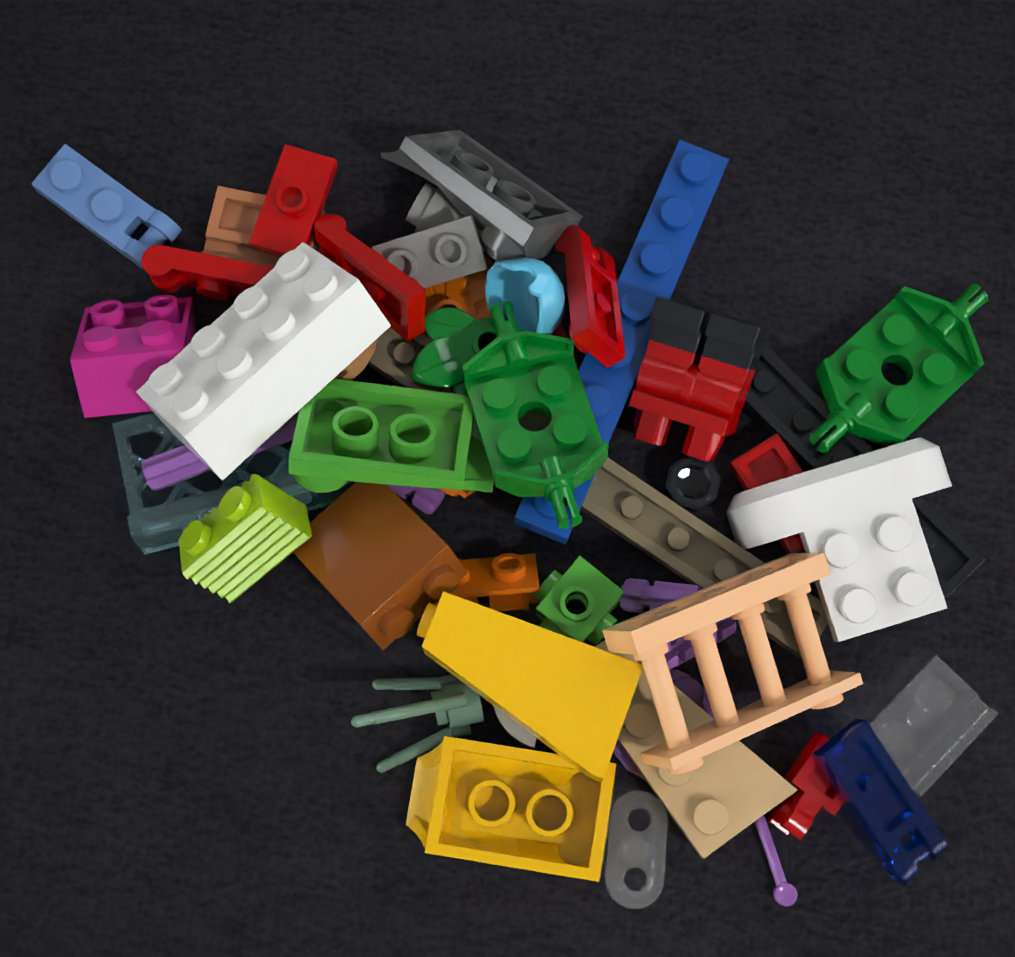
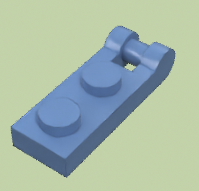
[31,144,182,270]

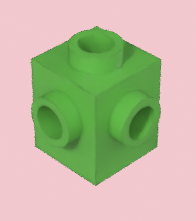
[534,556,624,646]

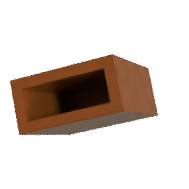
[293,482,468,650]

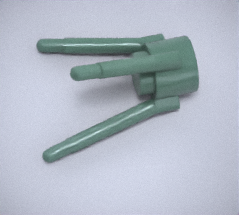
[351,674,484,773]

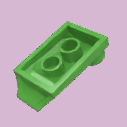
[289,379,494,493]

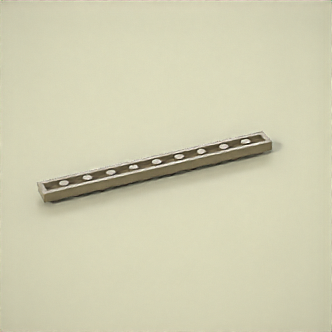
[367,327,828,660]

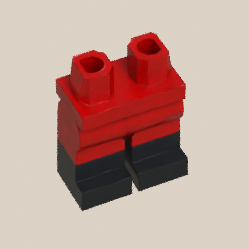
[629,297,770,462]

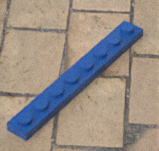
[514,139,729,545]

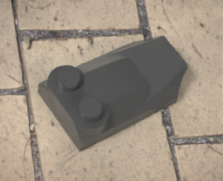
[381,130,583,261]

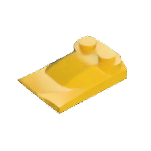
[406,736,617,882]

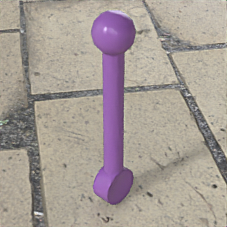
[755,815,798,907]

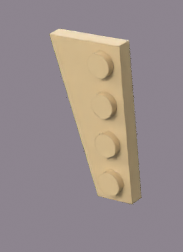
[595,640,797,859]

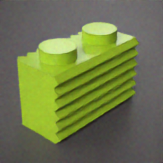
[179,474,312,603]

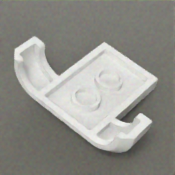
[726,437,952,642]

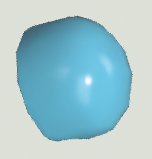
[485,257,565,335]

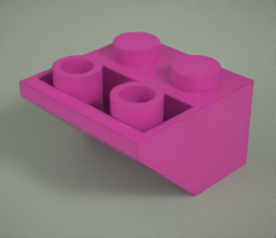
[70,295,196,418]

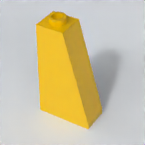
[417,591,643,782]

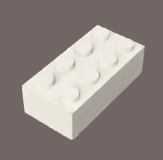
[136,242,391,481]

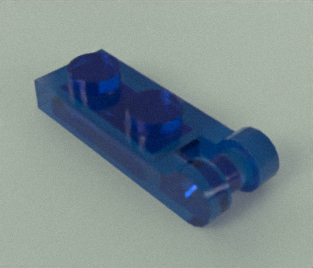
[813,719,948,885]

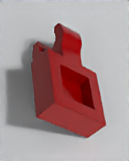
[768,733,866,840]

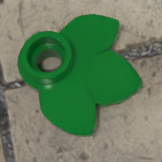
[411,308,498,395]

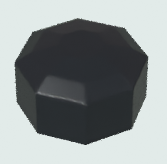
[664,456,721,513]

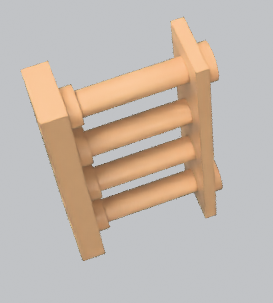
[602,552,863,774]

